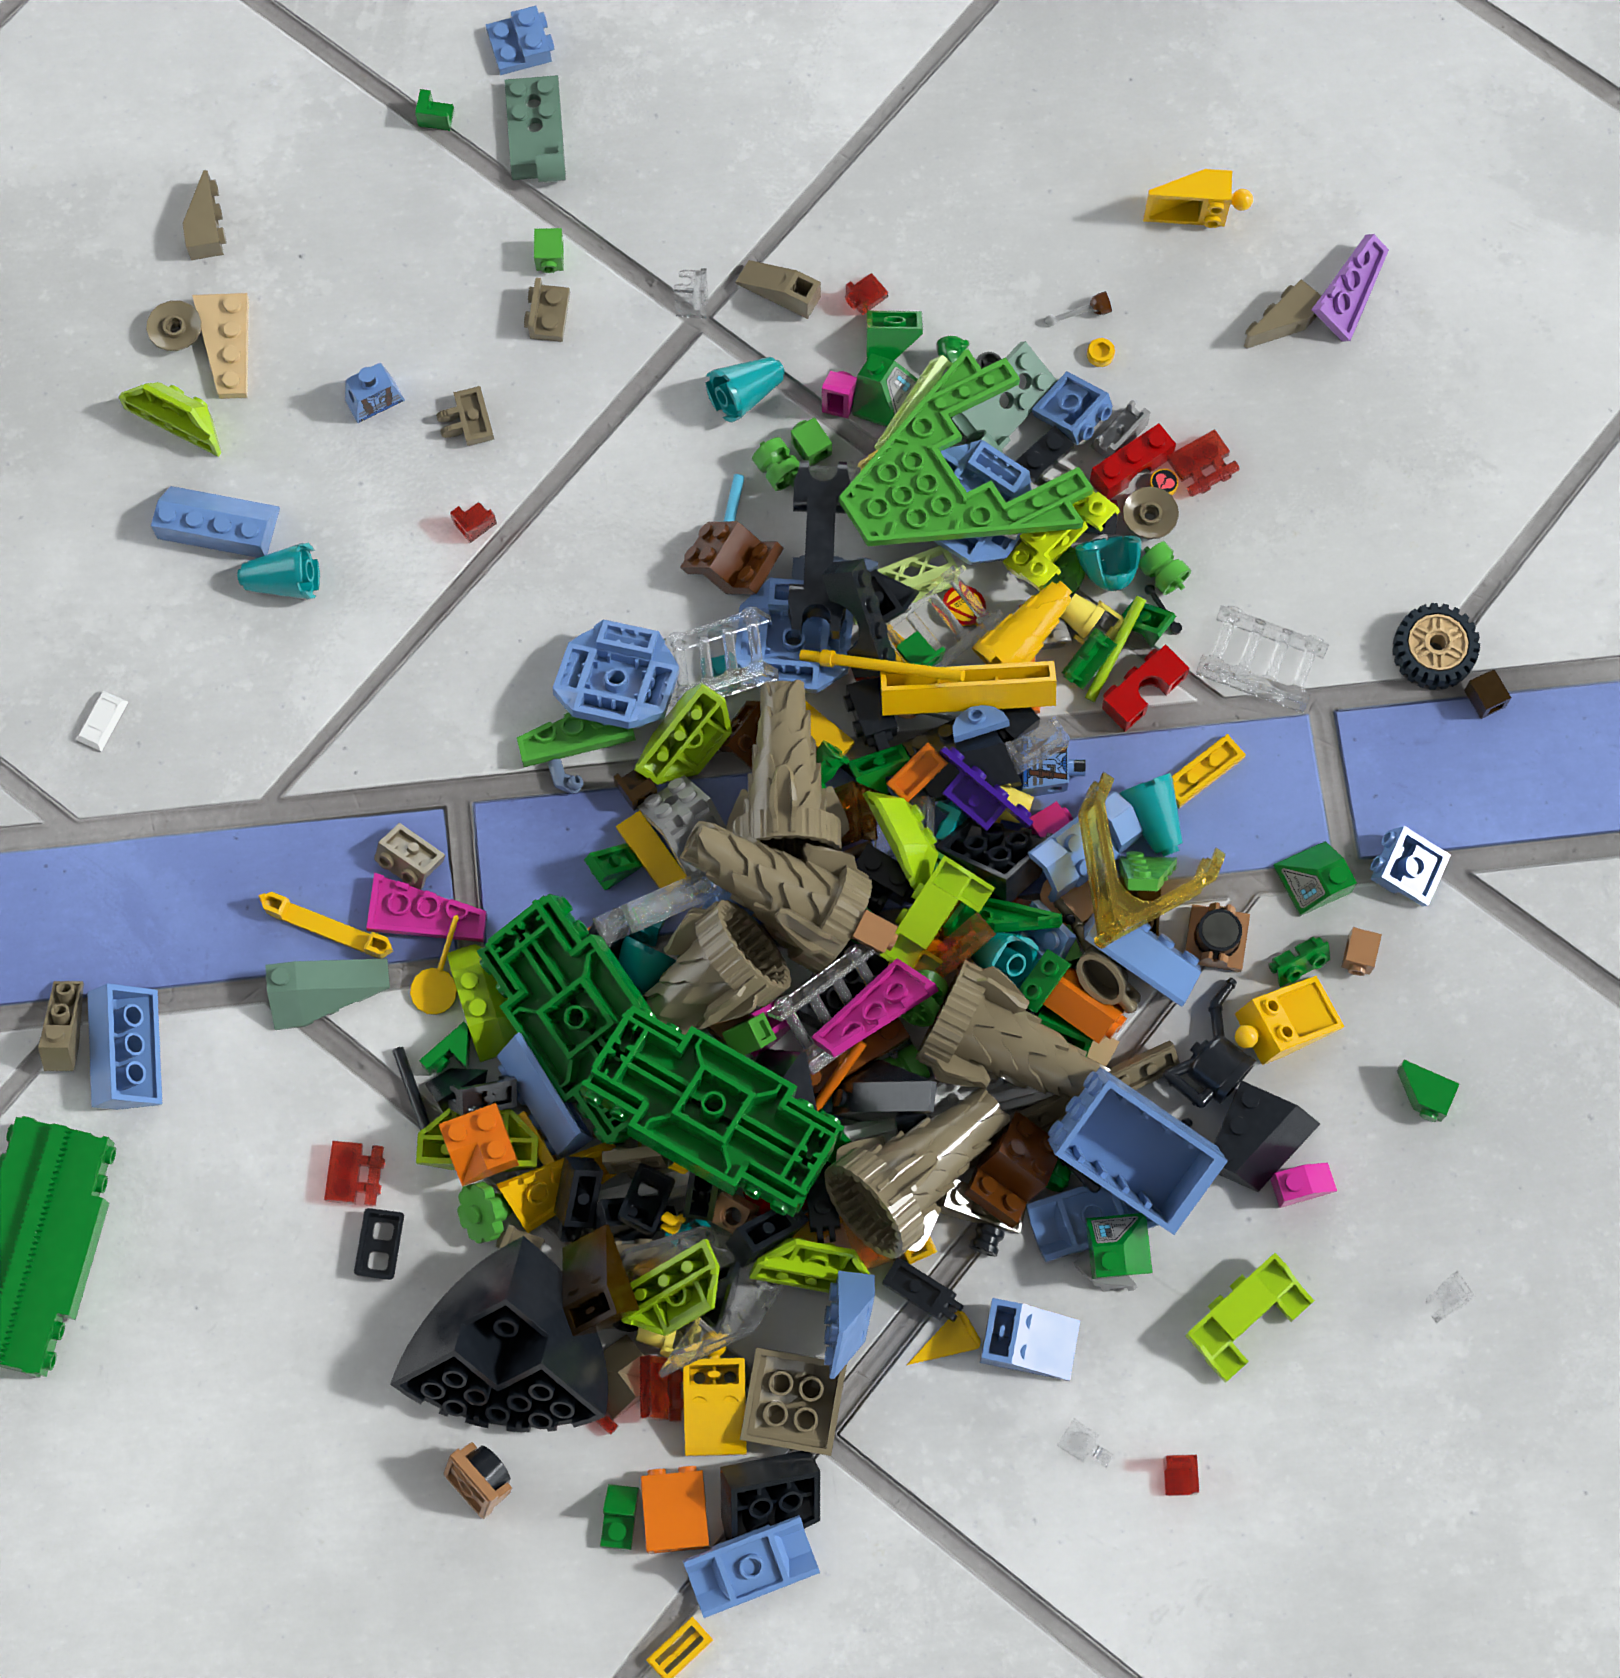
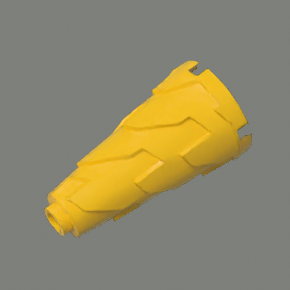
[971,581,1072,665]

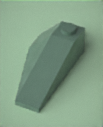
[265,958,390,1030]

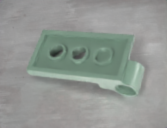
[504,75,566,183]
[951,341,1057,453]

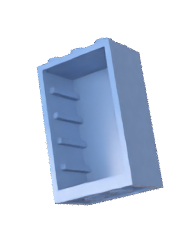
[1048,1067,1228,1235]

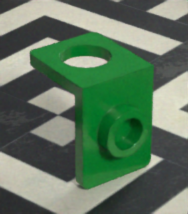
[896,631,946,666]

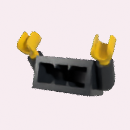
[660,1162,718,1235]

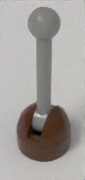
[1046,291,1112,326]

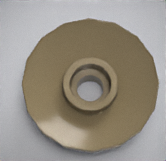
[146,300,202,351]
[1123,487,1179,540]

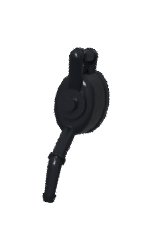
[1163,977,1257,1108]

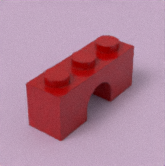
[1089,423,1176,499]
[1102,644,1190,732]

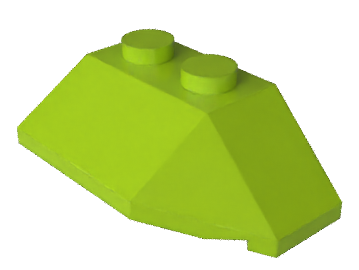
[119,382,221,457]
[634,683,732,785]
[862,791,939,890]
[447,944,517,1063]
[416,1108,539,1172]
[749,1237,870,1293]
[621,1239,720,1336]

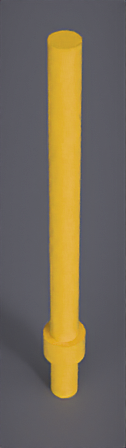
[799,649,965,682]

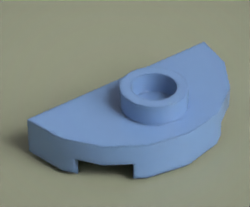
[952,705,1010,743]

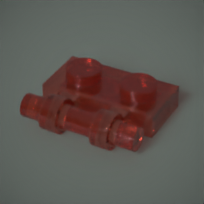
[1167,429,1240,497]
[324,1141,385,1207]
[640,1355,684,1422]

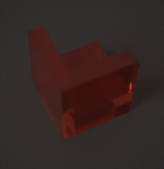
[450,502,497,543]
[1163,1455,1199,1496]

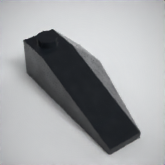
[832,1060,937,1122]

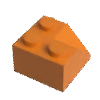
[438,1103,519,1187]

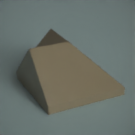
[603,1334,663,1420]

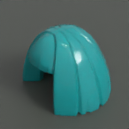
[1075,536,1142,591]

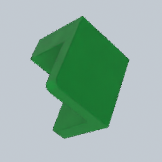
[415,89,454,131]

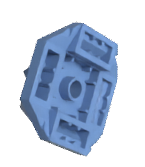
[934,440,1032,565]
[734,578,853,694]
[553,619,679,729]

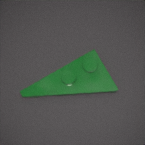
[943,897,1063,937]

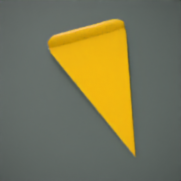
[907,1311,981,1365]

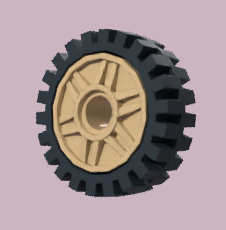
[1392,603,1480,690]

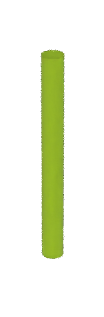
[1085,596,1146,703]

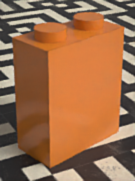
[1043,967,1127,1044]
[641,1466,710,1554]

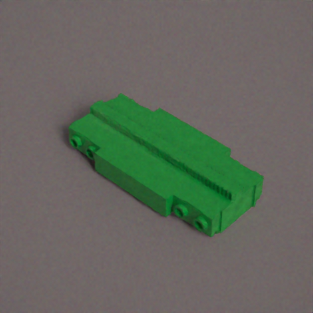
[477,894,658,1145]
[581,1005,845,1217]
[0,1116,116,1378]

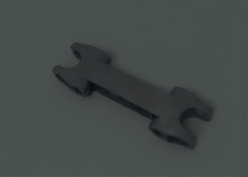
[788,460,851,639]

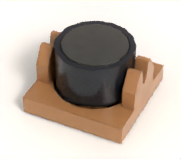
[1185,902,1250,972]
[444,1442,512,1519]

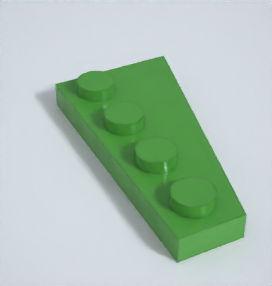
[517,712,636,767]
[1118,851,1177,891]

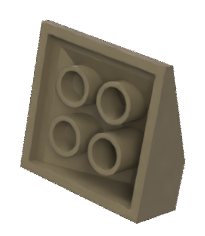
[740,1347,847,1456]

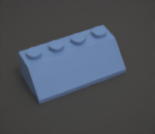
[151,486,280,558]
[1084,899,1201,1007]
[87,983,162,1110]
[497,1032,594,1158]

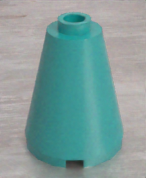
[705,357,785,423]
[237,543,320,600]
[1119,773,1183,857]
[965,932,1040,989]
[618,936,676,995]

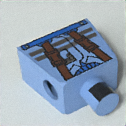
[345,363,405,423]
[1020,737,1086,797]

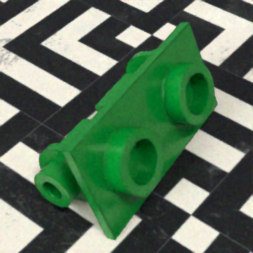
[1061,628,1118,690]
[1268,937,1330,987]
[1019,949,1071,1013]

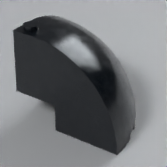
[390,1236,608,1432]

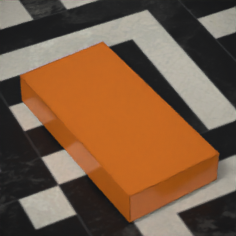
[886,742,948,802]

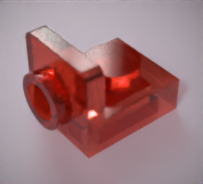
[845,273,888,315]

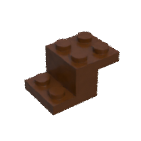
[680,521,784,594]
[964,1110,1059,1229]

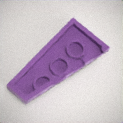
[1312,234,1389,342]

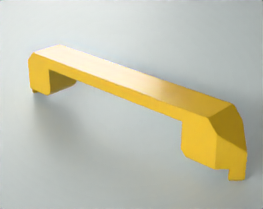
[258,892,394,959]

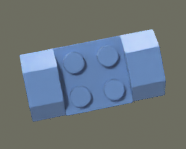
[1028,791,1143,903]
[1026,1186,1159,1262]
[682,1515,820,1618]

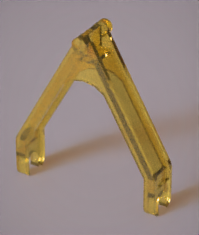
[1078,772,1226,949]

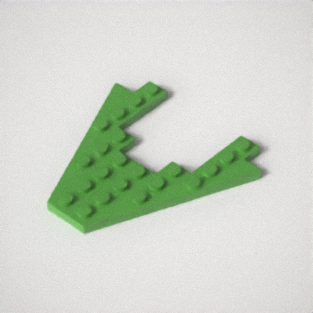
[839,349,1094,546]

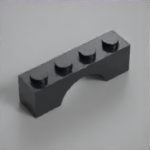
[821,559,896,678]

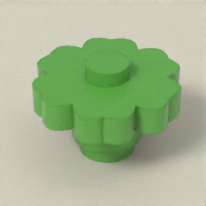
[457,1181,512,1244]

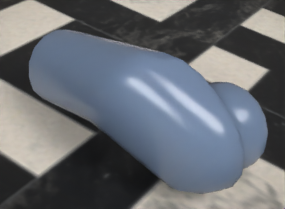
[548,759,583,794]

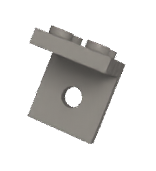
[637,775,726,883]

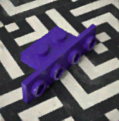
[938,746,1033,831]

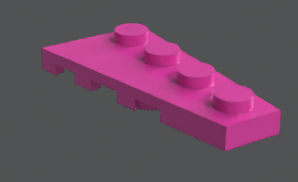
[366,872,487,942]
[812,958,939,1058]

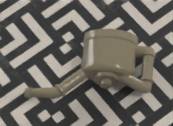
[1053,898,1141,1013]

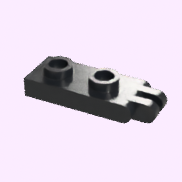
[806,1161,841,1243]
[882,1257,964,1322]

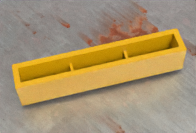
[880,661,1057,716]

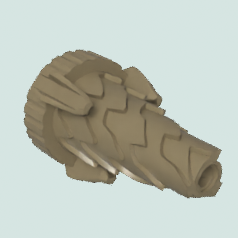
[726,679,849,860]
[679,821,872,974]
[642,900,791,1035]
[915,960,1110,1102]
[825,1087,1010,1259]

